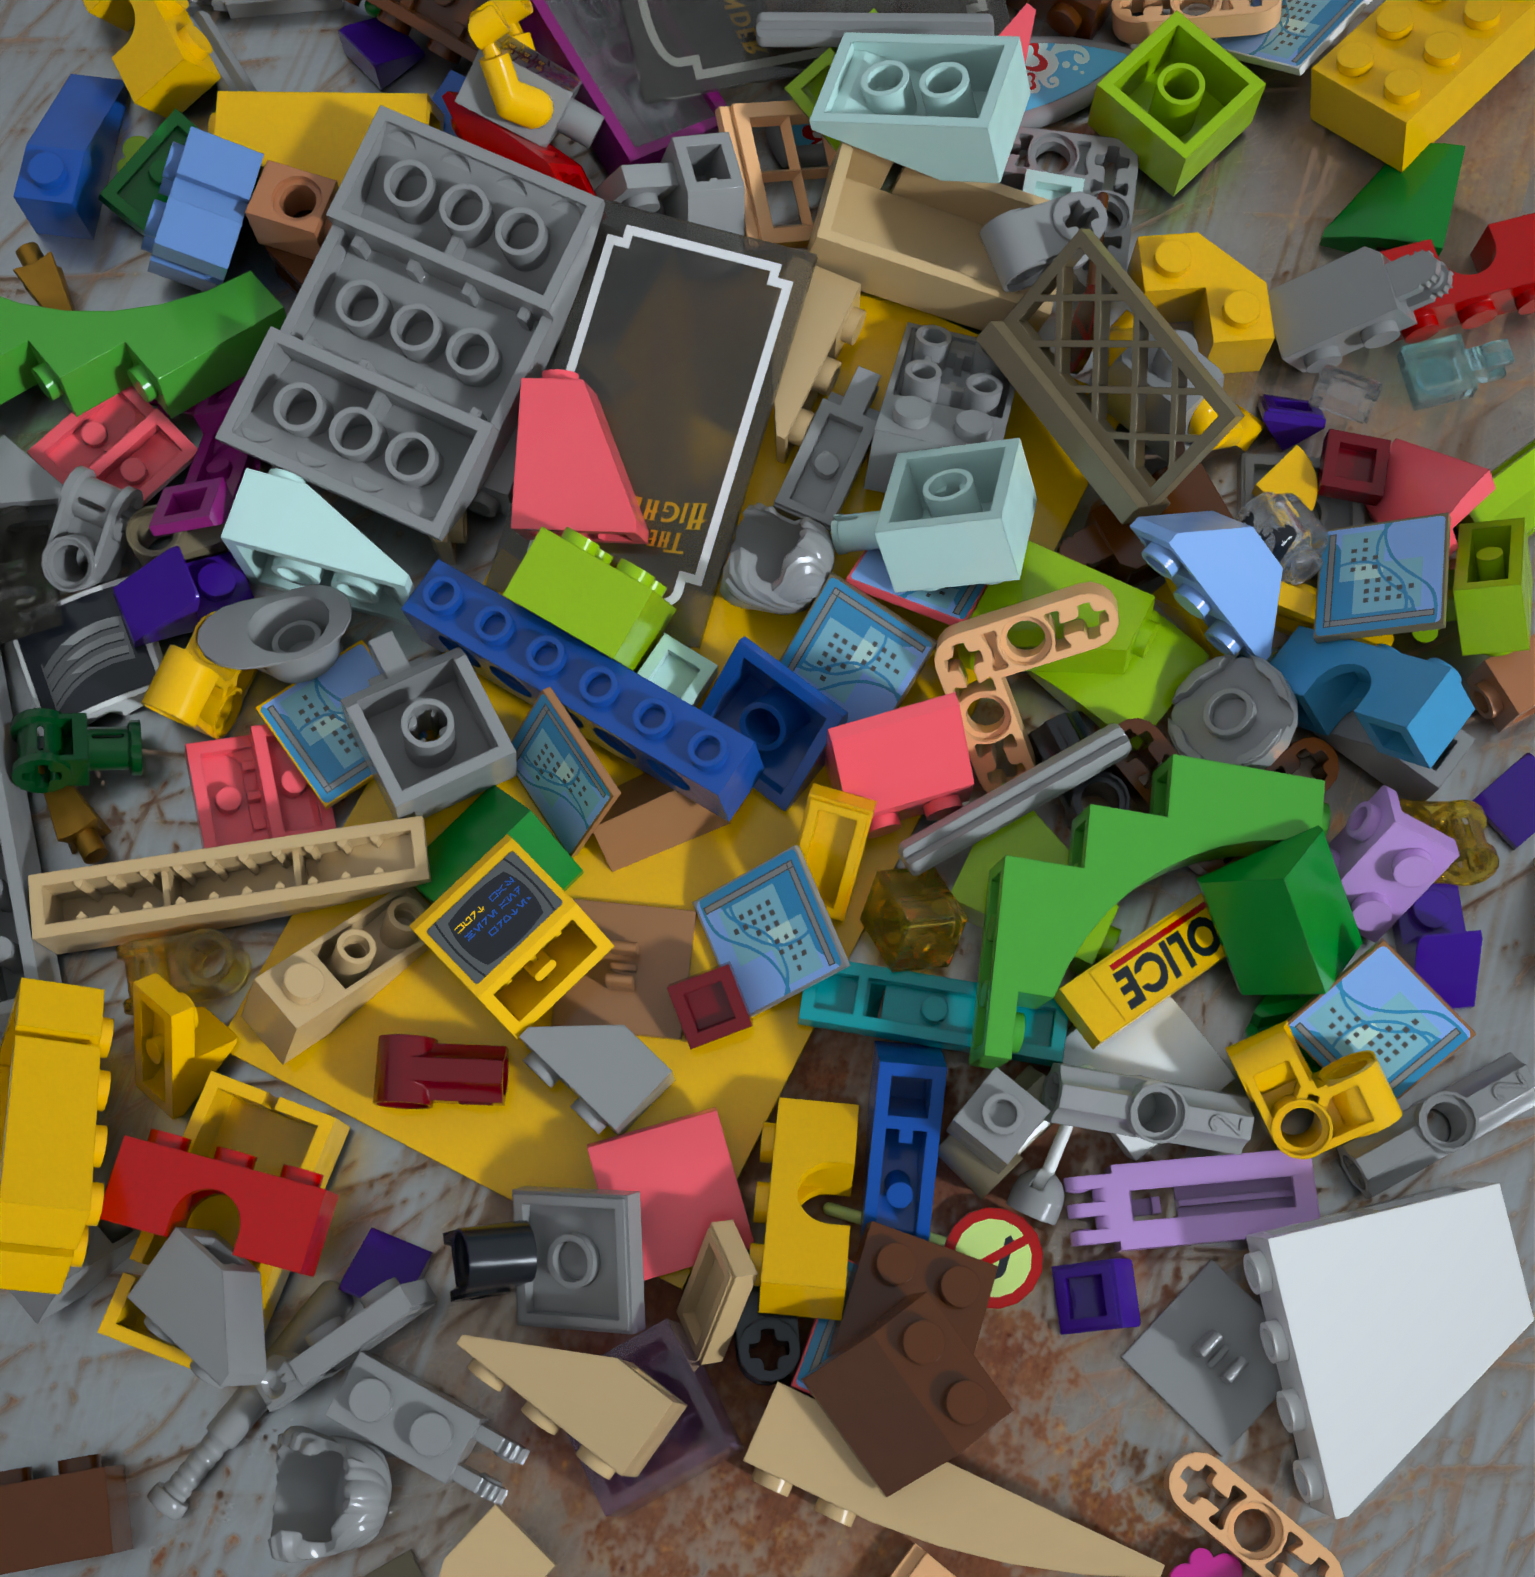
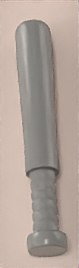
[147,1280,354,1521]

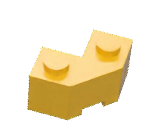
[1127,232,1275,374]

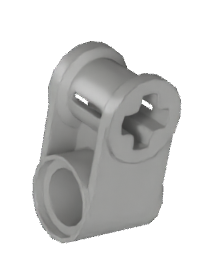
[979,191,1108,292]
[41,465,143,593]

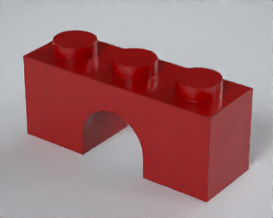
[1381,213,1535,344]
[100,1128,339,1277]

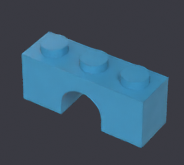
[1270,626,1475,769]

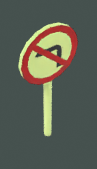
[823,1202,1043,1309]

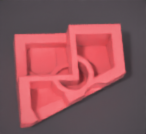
[1364,438,1496,556]

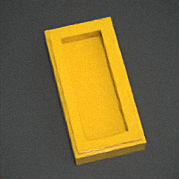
[796,783,877,922]

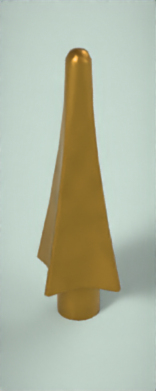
[13,242,75,311]
[37,734,112,864]

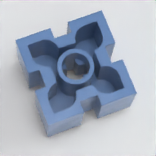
[141,126,264,291]

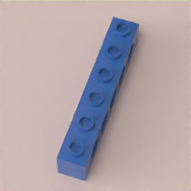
[401,559,765,822]

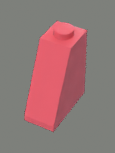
[511,369,649,544]

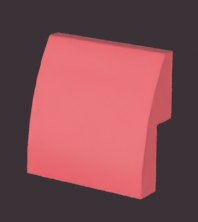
[27,386,198,506]
[184,724,337,849]
[587,1107,754,1281]

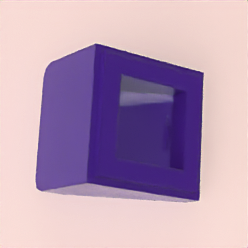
[338,17,425,90]
[1470,753,1535,850]
[338,1227,434,1298]
[1051,1258,1141,1335]

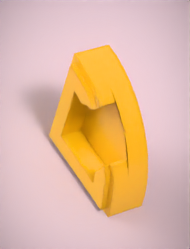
[1251,445,1318,533]

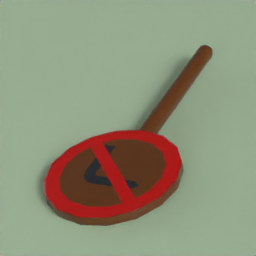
[1070,192,1109,375]

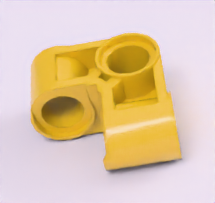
[141,611,258,739]
[1225,1020,1402,1160]

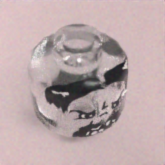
[1235,492,1328,585]

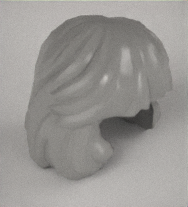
[720,502,835,615]
[268,1426,392,1563]

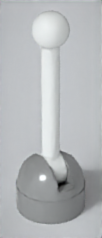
[1006,1064,1097,1225]

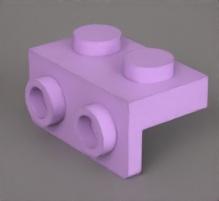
[1329,785,1460,943]

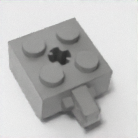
[340,631,517,819]

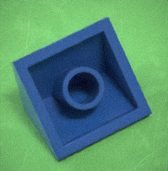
[700,636,848,812]

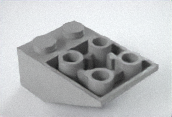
[864,322,1015,493]

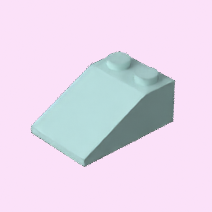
[809,32,1031,183]
[221,468,415,626]

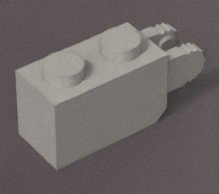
[1268,246,1454,373]
[325,1351,530,1505]

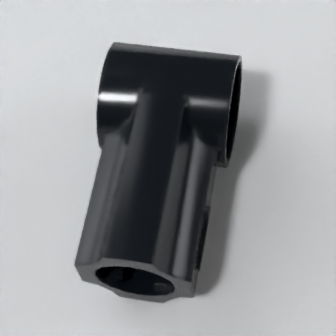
[1028,710,1130,831]

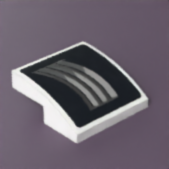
[8,576,164,731]

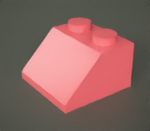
[825,692,974,839]

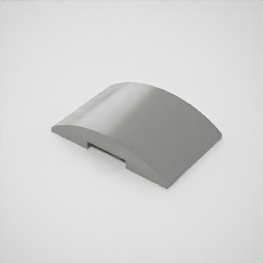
[215,105,605,542]

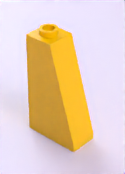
[208,91,444,187]

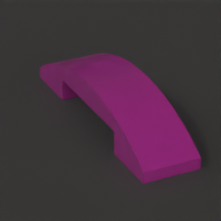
[149,376,261,536]

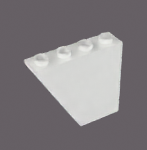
[1243,1181,1534,1520]

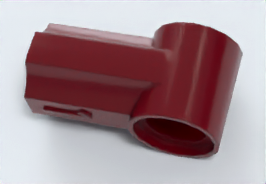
[373,1034,509,1109]

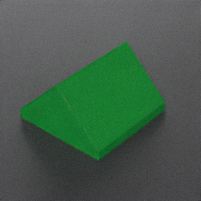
[413,785,584,905]
[1196,825,1363,995]

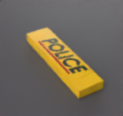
[1054,893,1226,1050]

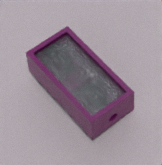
[519,0,727,176]

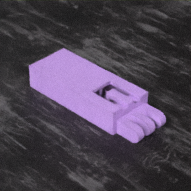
[1063,1150,1320,1252]

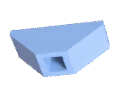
[1129,511,1283,660]

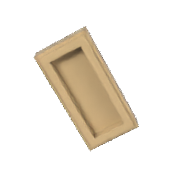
[676,1220,758,1365]

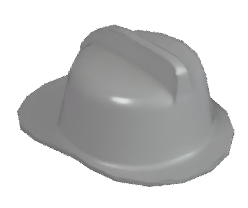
[198,585,351,684]

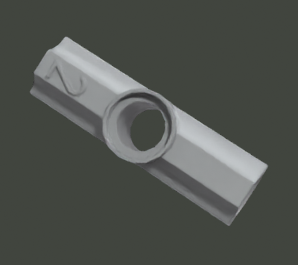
[1337,1052,1535,1199]
[1041,1062,1254,1155]

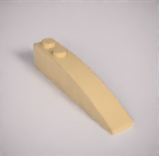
[28,816,431,955]
[743,1382,1165,1577]

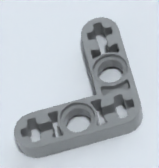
[1000,126,1139,294]

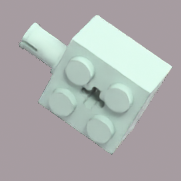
[831,438,1037,593]

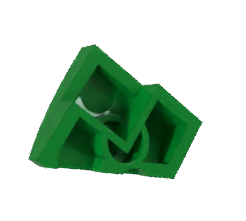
[1319,143,1466,257]

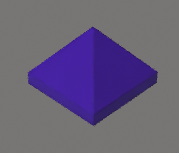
[1257,394,1326,452]

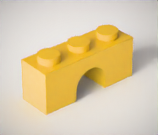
[82,0,221,118]
[749,1097,859,1321]

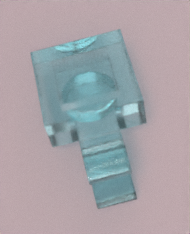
[1396,333,1515,411]

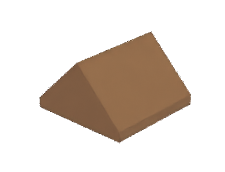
[593,773,730,872]

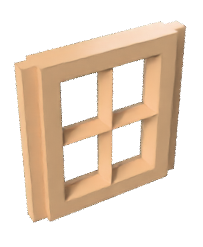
[715,100,836,252]

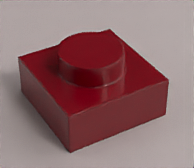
[1317,429,1391,506]
[667,961,754,1050]

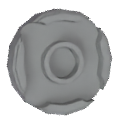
[1168,654,1298,770]

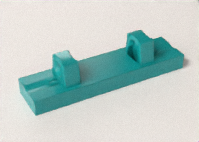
[798,961,1068,1067]

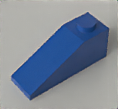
[13,74,129,240]
[859,1041,947,1244]

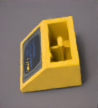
[409,834,614,1039]

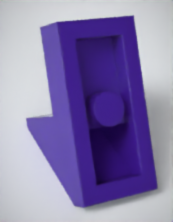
[113,546,254,647]
[1392,877,1483,1010]

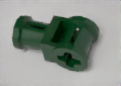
[10,708,142,793]

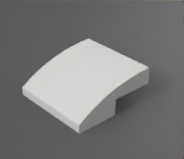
[1062,996,1235,1161]

